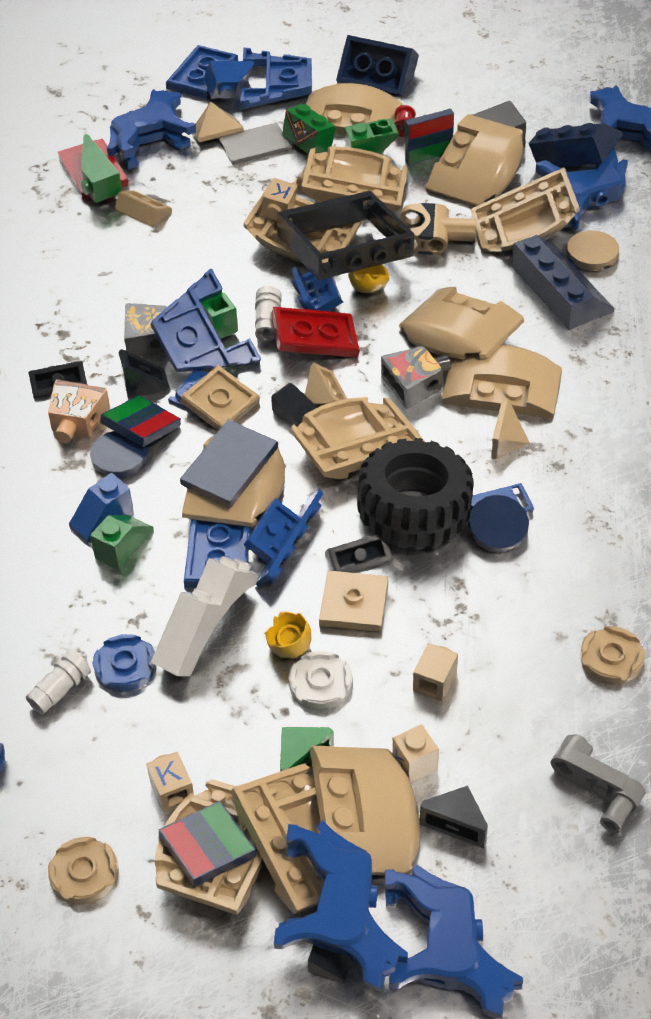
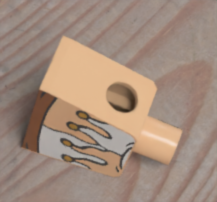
[48,380,110,444]

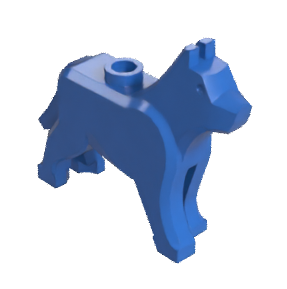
[589,85,651,152]
[107,89,196,170]
[535,147,628,230]
[274,820,408,991]
[385,865,523,1019]

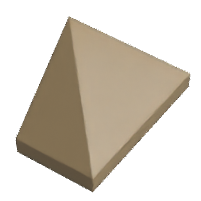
[192,102,244,142]
[305,363,348,407]
[491,398,530,459]

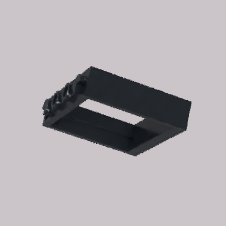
[277,191,415,280]

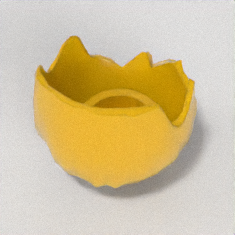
[347,264,390,294]
[265,610,312,659]

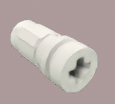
[255,286,282,341]
[25,649,92,715]

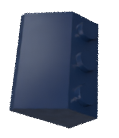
[336,34,419,96]
[528,123,623,167]

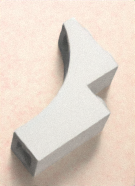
[150,556,259,676]

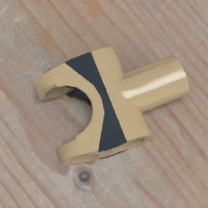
[400,203,476,255]

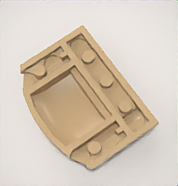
[306,83,403,135]
[426,114,523,207]
[301,146,407,212]
[470,167,580,252]
[243,186,361,263]
[398,287,525,359]
[441,345,562,419]
[290,397,425,479]
[182,437,285,527]
[310,746,420,875]
[231,764,325,914]
[155,779,264,915]

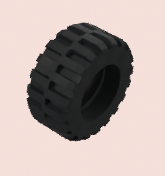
[357,438,474,549]

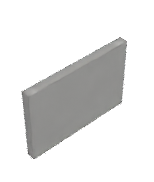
[218,122,291,165]

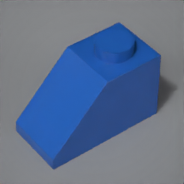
[204,61,254,99]
[68,472,134,544]

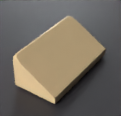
[115,190,172,226]

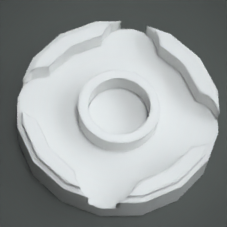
[288,650,353,710]

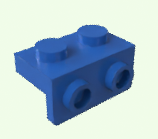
[292,267,344,311]

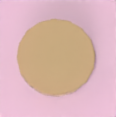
[567,230,619,271]
[580,626,645,685]
[48,836,119,905]

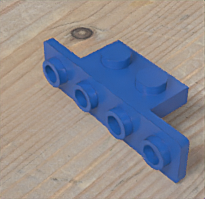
[243,489,324,588]

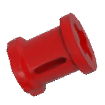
[394,105,416,137]

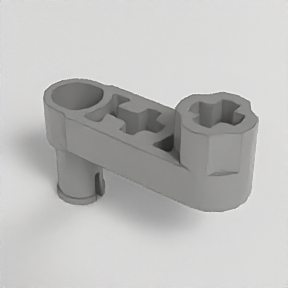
[550,734,646,833]

